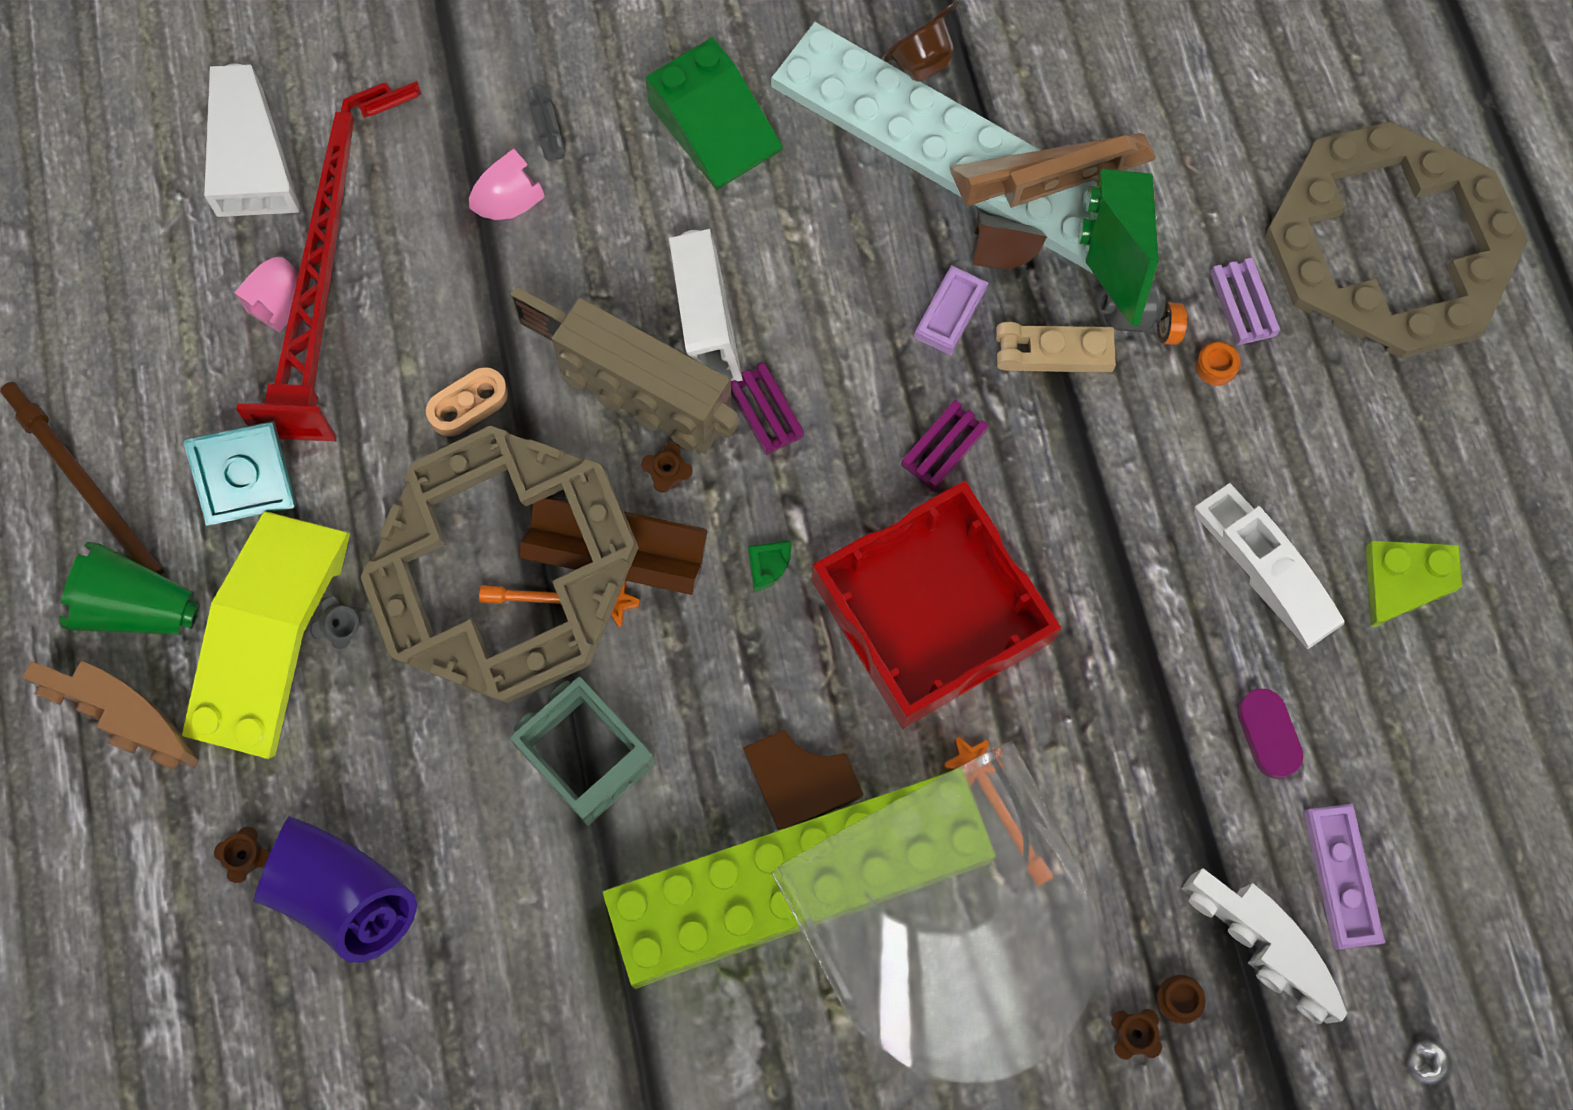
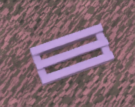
[1210,258,1280,345]

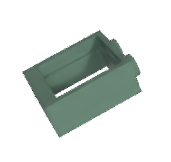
[510,676,656,827]

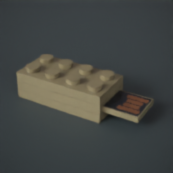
[510,286,739,455]

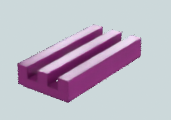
[731,362,804,455]
[901,400,989,491]

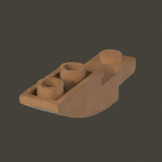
[22,660,199,770]

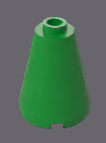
[59,542,200,635]

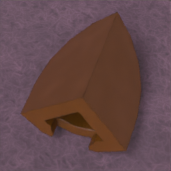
[972,213,1047,269]

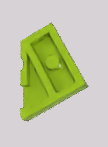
[1366,541,1462,627]

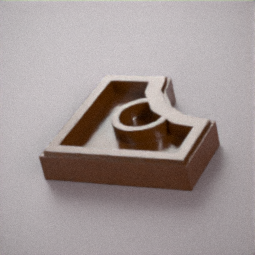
[743,730,864,831]

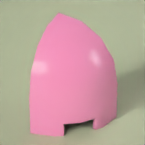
[469,149,545,220]
[234,257,299,333]

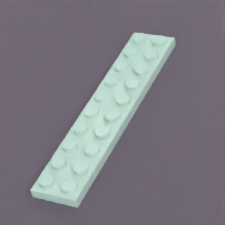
[771,22,1157,274]

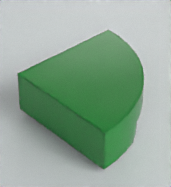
[748,540,792,592]

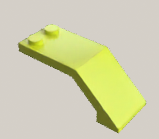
[182,511,350,759]

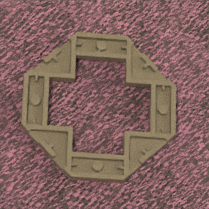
[1265,121,1528,359]
[361,426,639,704]

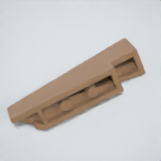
[950,133,1156,208]

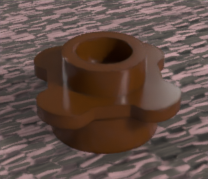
[641,443,693,493]
[214,827,270,883]
[1111,1009,1162,1060]

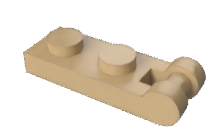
[996,322,1116,372]

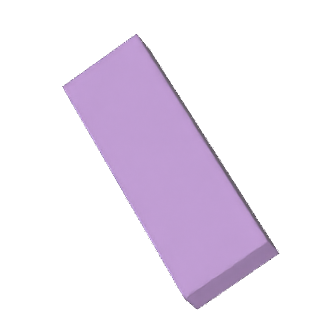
[1303,804,1385,950]

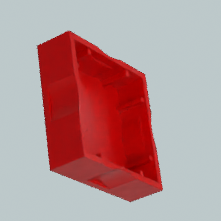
[811,481,1062,729]

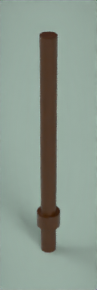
[0,382,164,576]

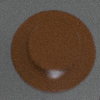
[1157,975,1206,1024]

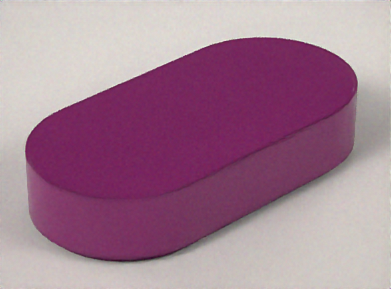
[1237,689,1303,779]

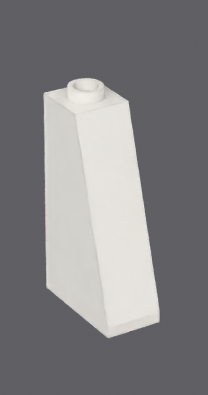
[204,63,300,217]
[669,229,743,382]

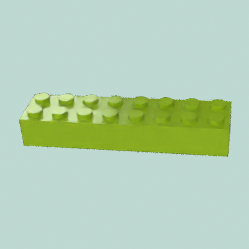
[602,768,995,989]

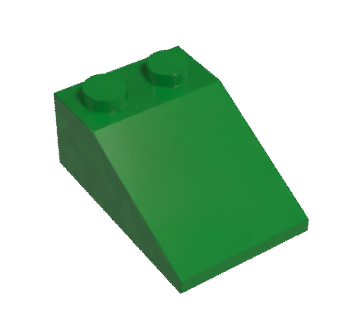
[645,37,782,191]
[1078,169,1159,326]

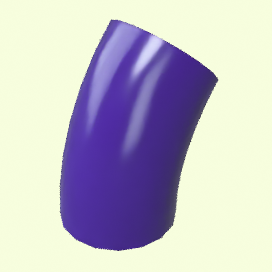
[253,816,417,963]

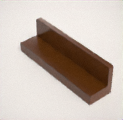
[519,496,708,595]

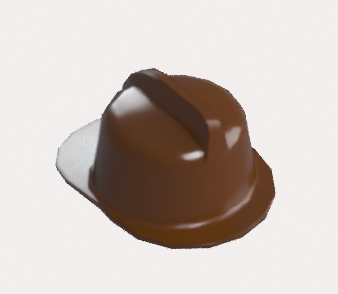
[882,1,959,82]

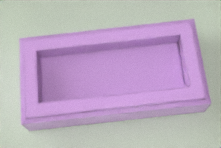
[914,265,988,356]

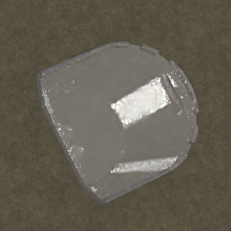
[772,741,1099,1083]

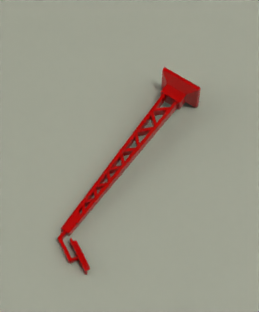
[236,81,421,442]

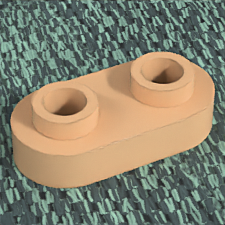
[426,368,508,437]

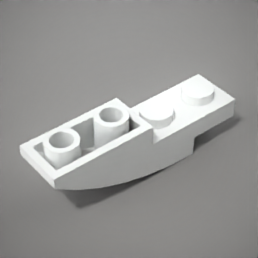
[1194,483,1344,649]
[1181,868,1347,1024]

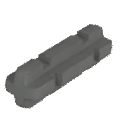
[527,85,566,162]

